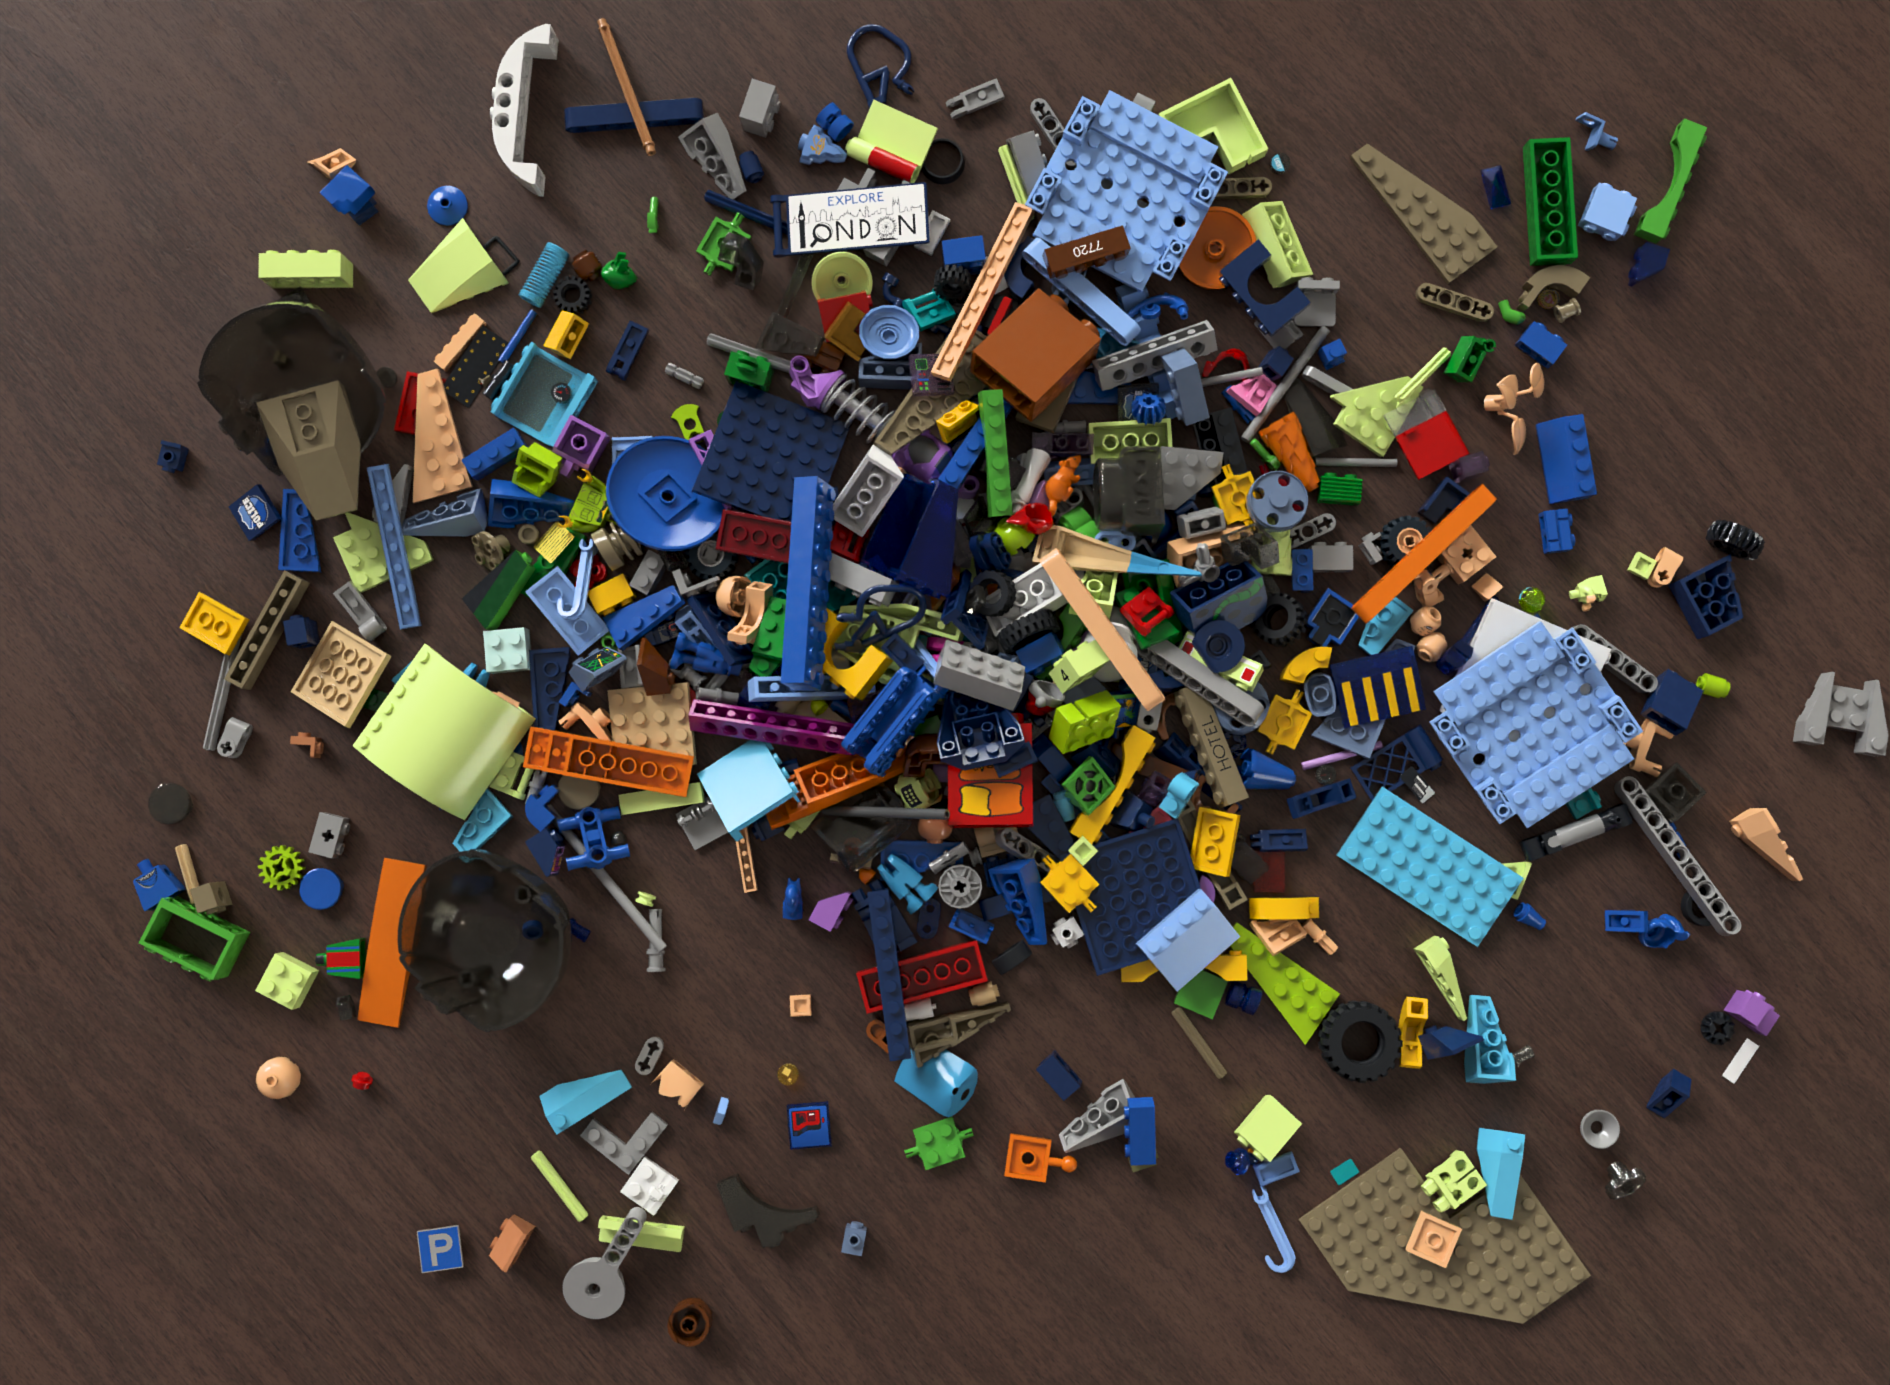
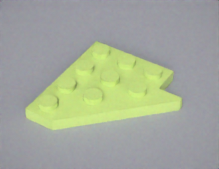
[1330,376,1423,457]
[333,512,434,593]

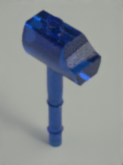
[1436,596,1499,675]

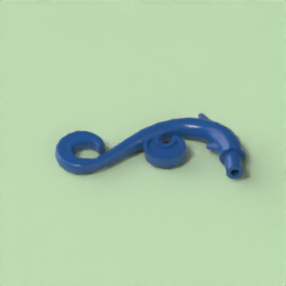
[1127,292,1188,320]

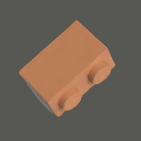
[489,1214,536,1272]

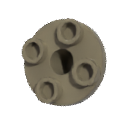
[471,531,510,571]

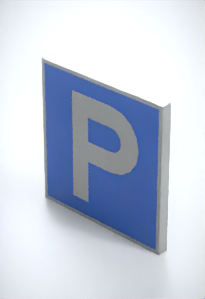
[417,1225,464,1273]

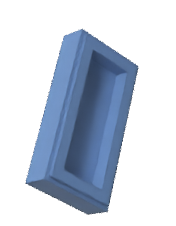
[1253,1151,1300,1187]

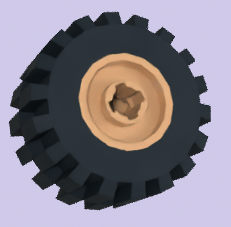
[1377,516,1432,566]

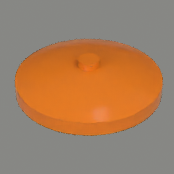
[1179,206,1256,290]

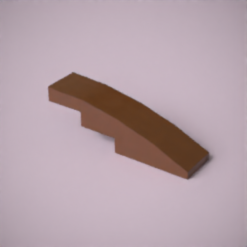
[1110,742,1188,786]

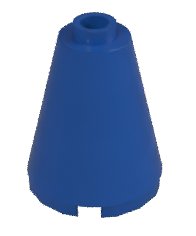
[1237,748,1296,789]

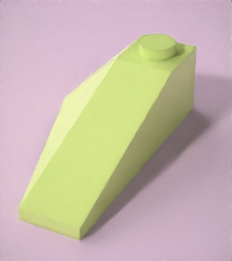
[1414,936,1467,1021]

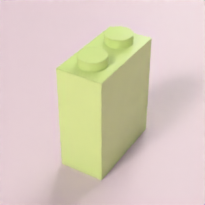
[1234,1095,1302,1162]

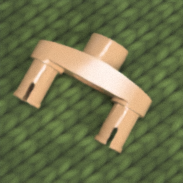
[559,702,612,741]
[1623,718,1674,777]

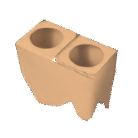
[652,1059,704,1109]

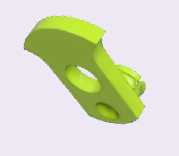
[671,404,704,444]

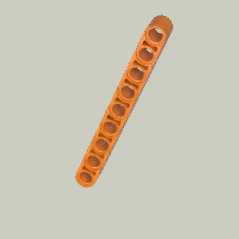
[1351,484,1497,624]

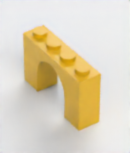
[822,608,893,700]

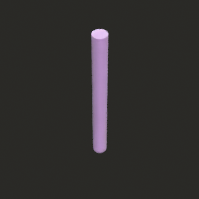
[1301,741,1383,770]

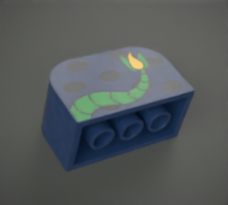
[1170,556,1267,636]

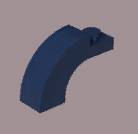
[1004,236,1035,305]
[1286,778,1357,819]

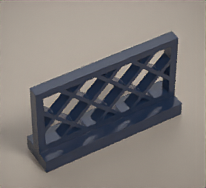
[940,569,989,650]

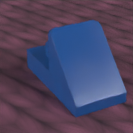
[1605,910,1648,932]

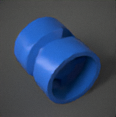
[816,102,854,142]

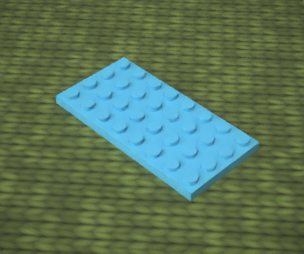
[1337,787,1524,947]

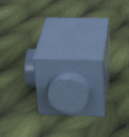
[841,1221,867,1256]

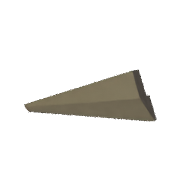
[907,1002,1011,1068]

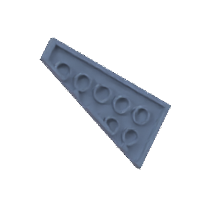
[1311,638,1416,759]

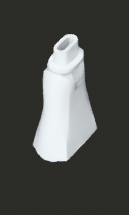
[1010,448,1051,517]

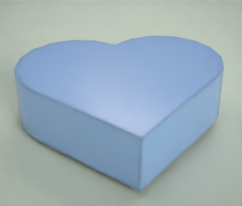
[713,1097,729,1125]

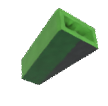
[462,550,536,630]

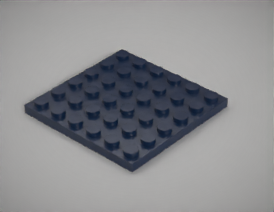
[692,381,850,522]
[1059,818,1201,976]

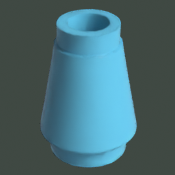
[1052,790,1076,822]

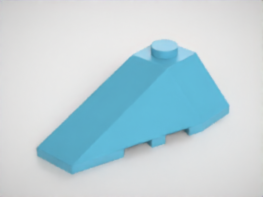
[1464,995,1516,1084]
[540,1069,632,1135]

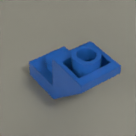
[1032,733,1074,782]

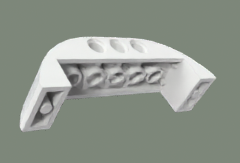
[490,24,559,197]

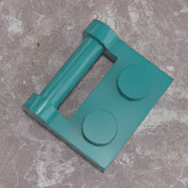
[902,288,956,332]

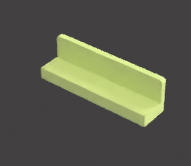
[598,1215,685,1252]

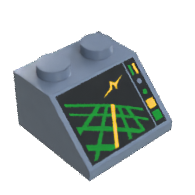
[568,647,627,692]

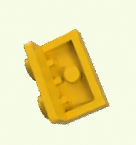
[936,400,979,444]

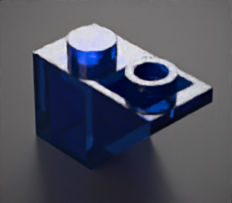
[1628,242,1670,286]

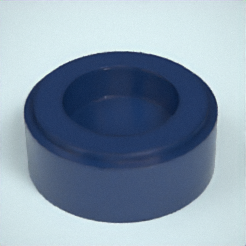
[522,920,543,940]

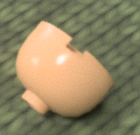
[715,576,751,617]
[256,1057,301,1099]

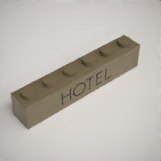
[1173,687,1249,809]

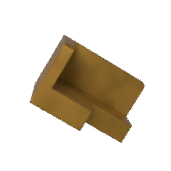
[824,301,866,362]

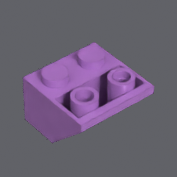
[809,891,853,932]

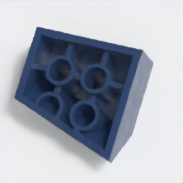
[1668,554,1743,640]

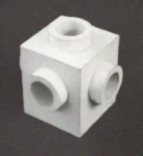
[1051,916,1084,948]

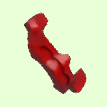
[1202,348,1250,383]

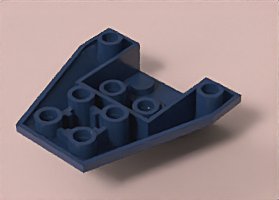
[937,691,1025,771]

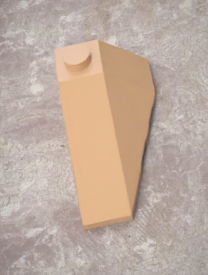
[1729,808,1803,881]

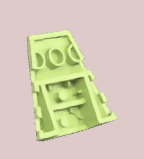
[408,218,509,313]

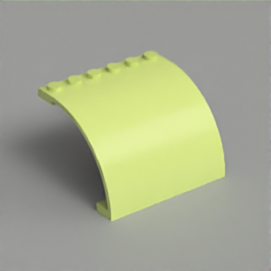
[353,644,536,820]

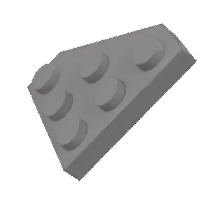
[1154,446,1223,510]

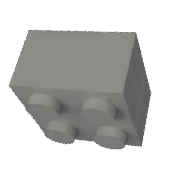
[739,78,781,138]

